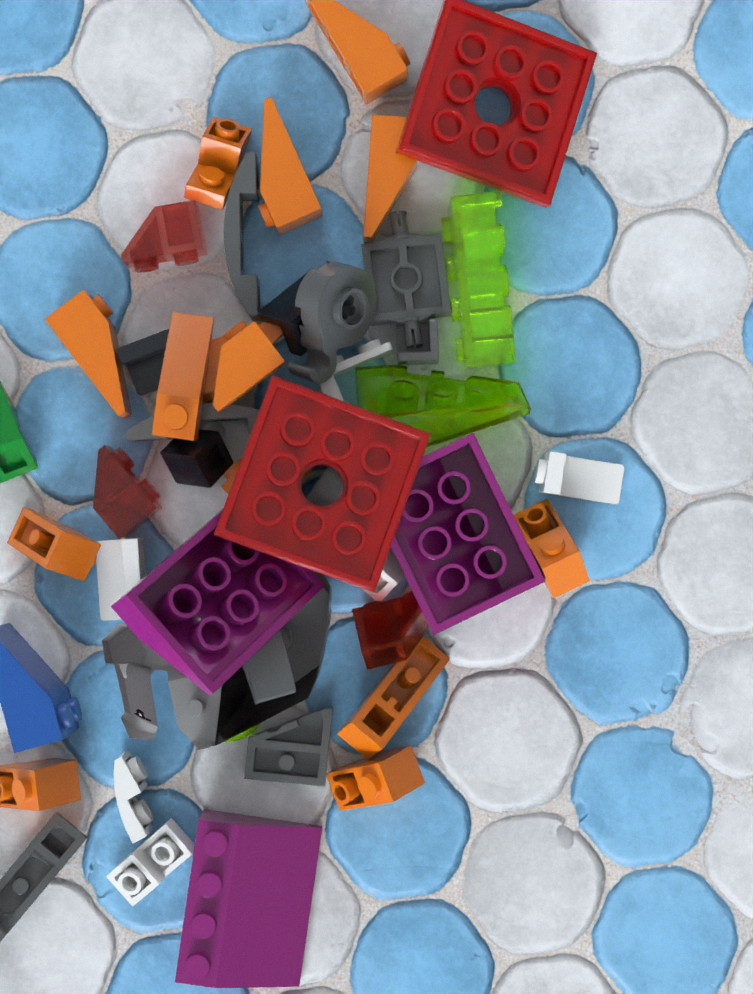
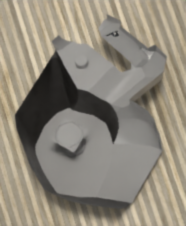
[102,555,332,750]

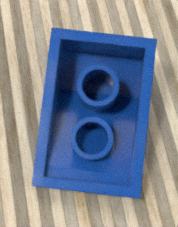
[0,623,82,753]

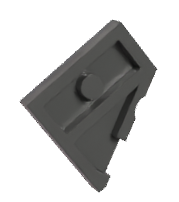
[244,706,333,787]

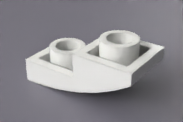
[114,750,154,844]
[106,818,195,906]

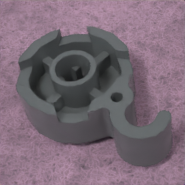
[287,260,377,384]

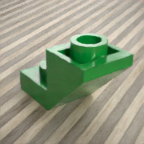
[0,381,38,483]

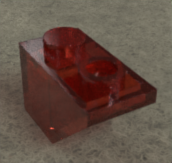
[121,200,208,273]
[93,445,162,539]
[352,591,429,670]

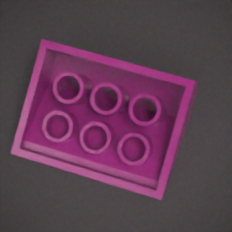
[391,433,546,635]
[111,509,325,695]
[175,809,322,988]

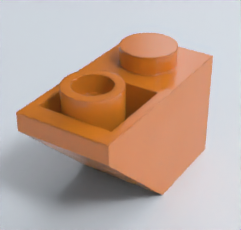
[514,499,590,599]
[326,745,425,811]
[0,758,81,811]

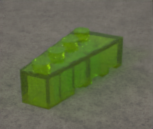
[441,191,516,371]

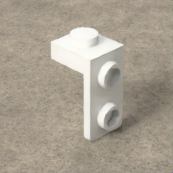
[317,339,393,401]
[534,451,624,504]

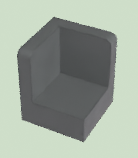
[396,319,439,366]

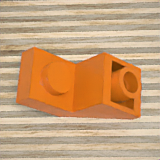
[184,117,252,210]

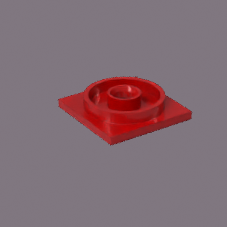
[396,0,597,208]
[214,375,431,593]

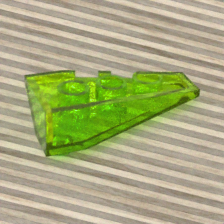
[355,365,531,447]

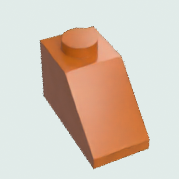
[213,321,285,413]
[7,507,101,581]

